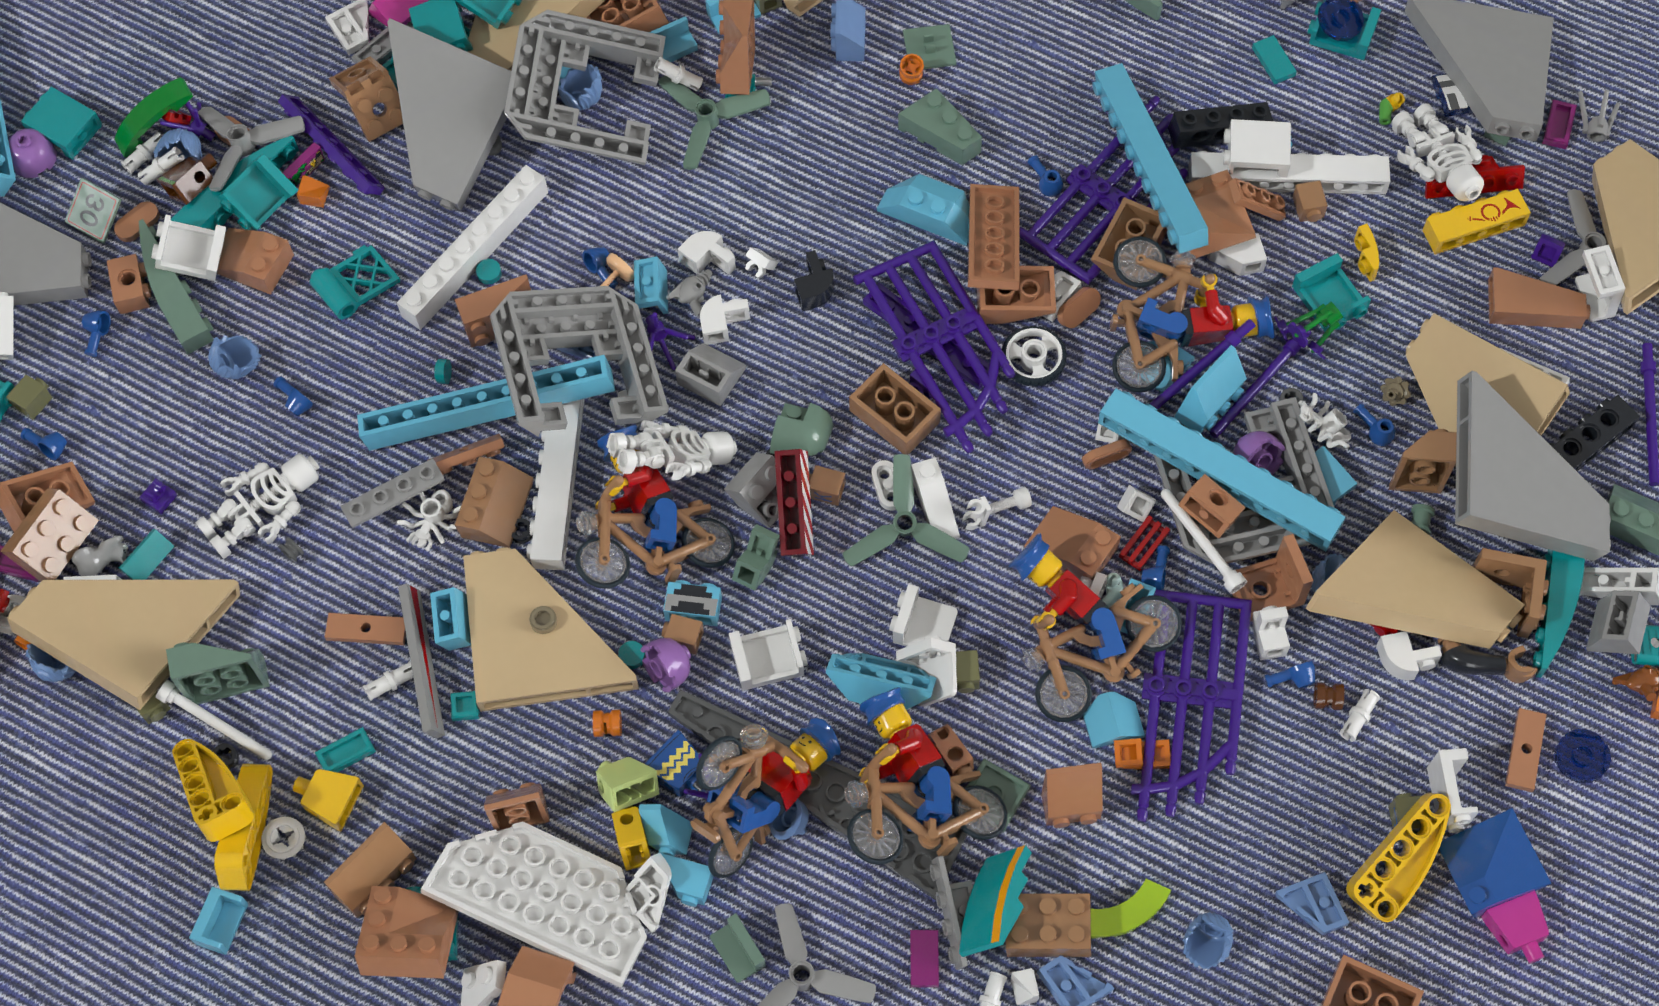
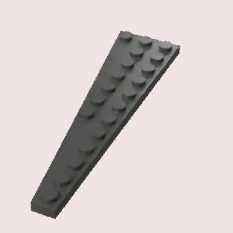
[668,689,971,901]

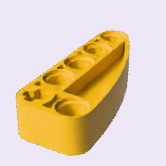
[172,739,254,842]
[214,763,273,891]
[1346,793,1451,922]

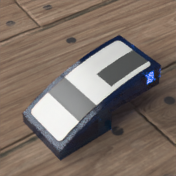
[1431,73,1471,117]

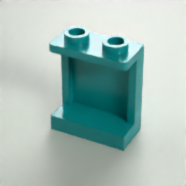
[409,0,473,52]
[455,0,523,29]
[1307,0,1382,61]
[21,86,102,160]
[217,154,298,231]
[1292,253,1371,332]

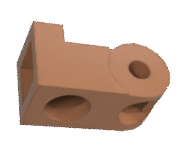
[928,724,974,777]

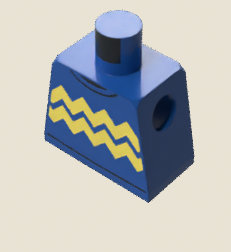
[645,730,707,796]

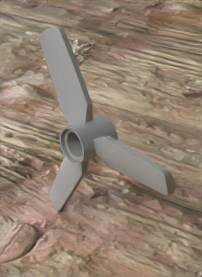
[198,107,305,192]
[1539,189,1607,285]
[758,903,876,1006]

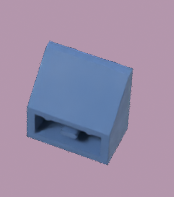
[830,0,866,61]

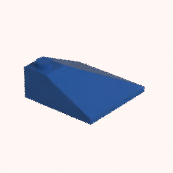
[1439,808,1552,919]

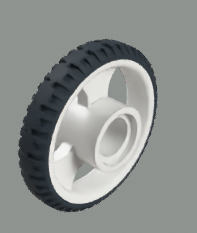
[1002,325,1067,387]

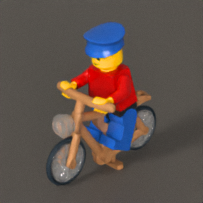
[1110,236,1275,393]
[575,425,735,589]
[1008,533,1182,722]
[844,687,1007,865]
[690,718,841,878]

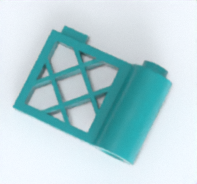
[310,245,400,320]

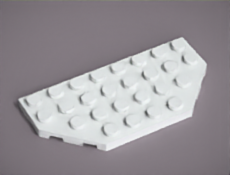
[421,821,647,988]

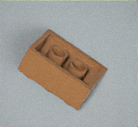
[1091,197,1168,291]
[1389,429,1457,494]
[455,456,534,548]
[324,822,417,919]

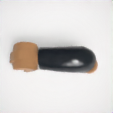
[1437,638,1538,683]

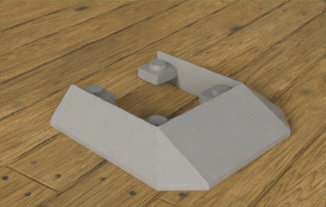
[504,10,666,165]
[490,286,669,437]
[1153,397,1334,565]

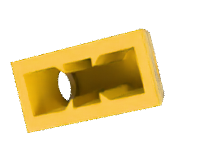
[293,769,364,832]
[611,806,651,871]

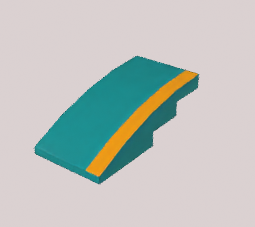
[959,845,1032,957]

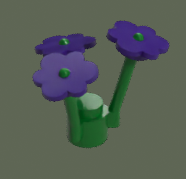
[1274,302,1343,360]

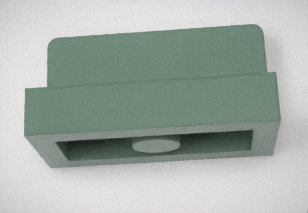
[710,913,766,983]

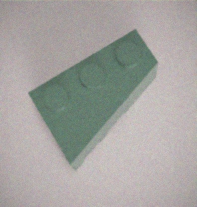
[898,88,982,165]

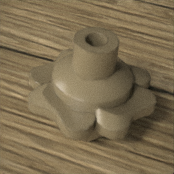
[1380,376,1411,406]

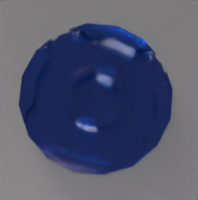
[1317,0,1364,41]
[1554,729,1611,783]

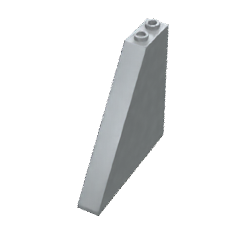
[1405,0,1554,141]
[387,18,511,211]
[0,203,92,306]
[1455,371,1611,561]

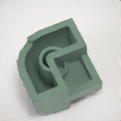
[770,403,833,456]

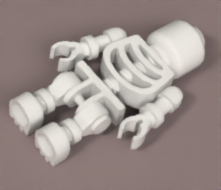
[1392,103,1484,201]
[606,420,737,480]
[195,454,320,559]

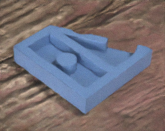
[1275,872,1349,935]
[1037,955,1114,1006]

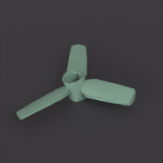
[658,76,771,170]
[843,454,969,567]

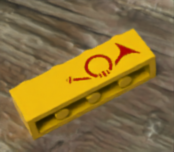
[1422,189,1531,255]

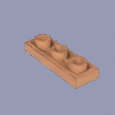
[1229,178,1286,221]
[427,434,505,475]
[325,613,406,645]
[1505,708,1546,792]

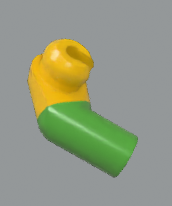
[1379,92,1405,125]

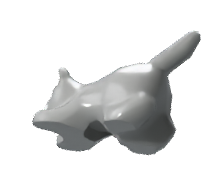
[72,535,128,576]

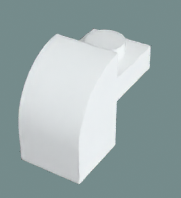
[677,231,736,275]
[700,294,750,345]
[1252,606,1290,660]
[1376,631,1442,680]

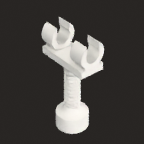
[962,487,1032,530]

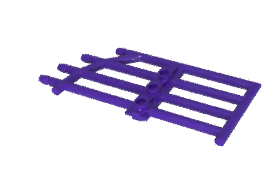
[1019,96,1188,285]
[853,240,1015,454]
[1131,590,1252,822]

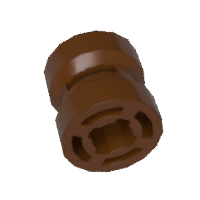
[1313,682,1345,711]

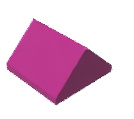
[368,0,429,27]

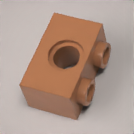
[107,254,152,314]
[1178,474,1246,538]

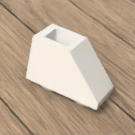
[1208,234,1267,276]

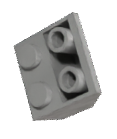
[675,343,747,407]
[724,452,778,528]
[1586,590,1651,654]

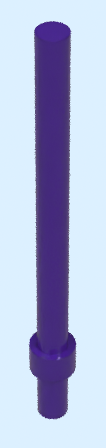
[1149,318,1256,410]
[1209,330,1311,438]
[1640,343,1659,486]

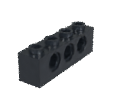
[1168,102,1273,149]
[1549,395,1640,472]

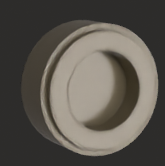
[529,606,557,634]

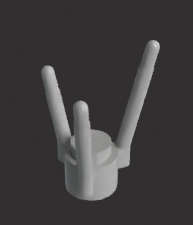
[1578,90,1620,142]

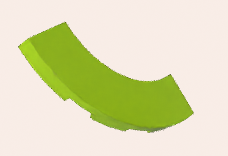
[1091,879,1171,939]

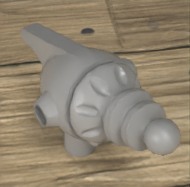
[666,269,712,316]

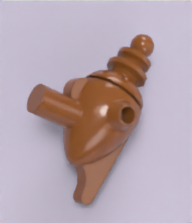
[1612,665,1659,701]

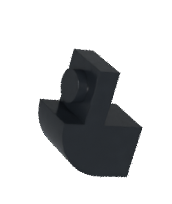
[794,250,834,312]

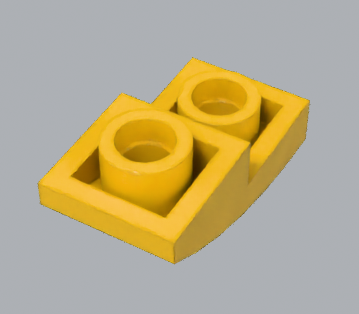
[1354,223,1379,282]

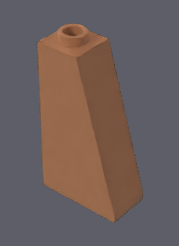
[1488,267,1590,329]

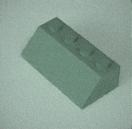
[1606,484,1659,556]

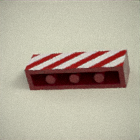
[774,449,814,557]

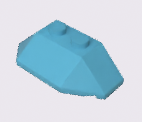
[877,174,969,246]
[826,653,936,710]

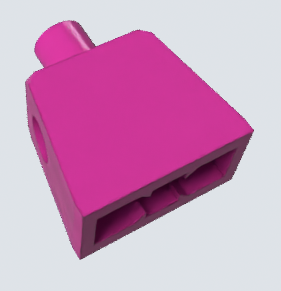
[1481,891,1549,964]

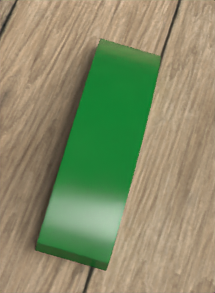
[114,77,193,158]

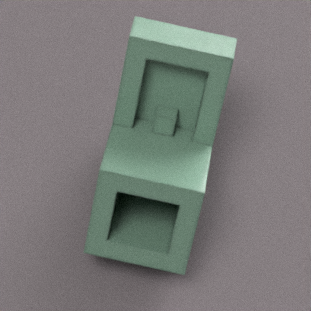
[732,524,780,591]

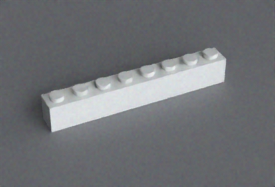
[1189,151,1390,194]
[397,165,548,330]
[527,399,585,570]

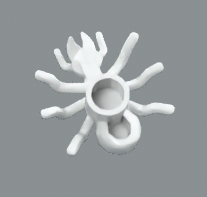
[1298,393,1351,448]
[397,489,461,551]

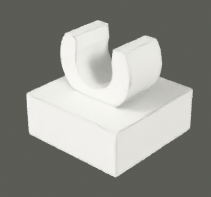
[745,247,778,278]
[1080,572,1107,599]

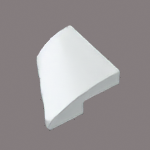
[624,853,672,933]

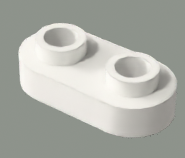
[871,460,896,511]

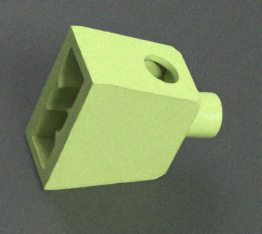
[596,757,659,812]

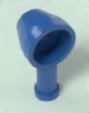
[1027,155,1063,197]
[582,247,618,289]
[82,310,111,357]
[274,376,314,416]
[1353,403,1395,446]
[20,428,67,461]
[1141,545,1170,590]
[1264,661,1315,689]

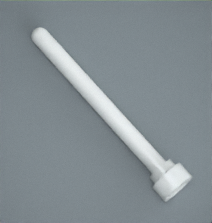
[1161,489,1247,594]
[155,680,272,760]

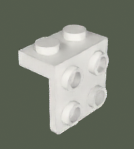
[889,584,958,647]
[896,635,957,707]

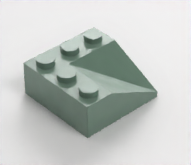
[166,642,270,705]

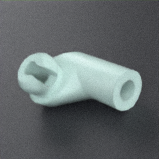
[1101,573,1123,609]

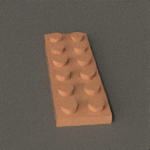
[968,184,1020,290]

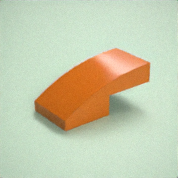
[1114,738,1171,769]

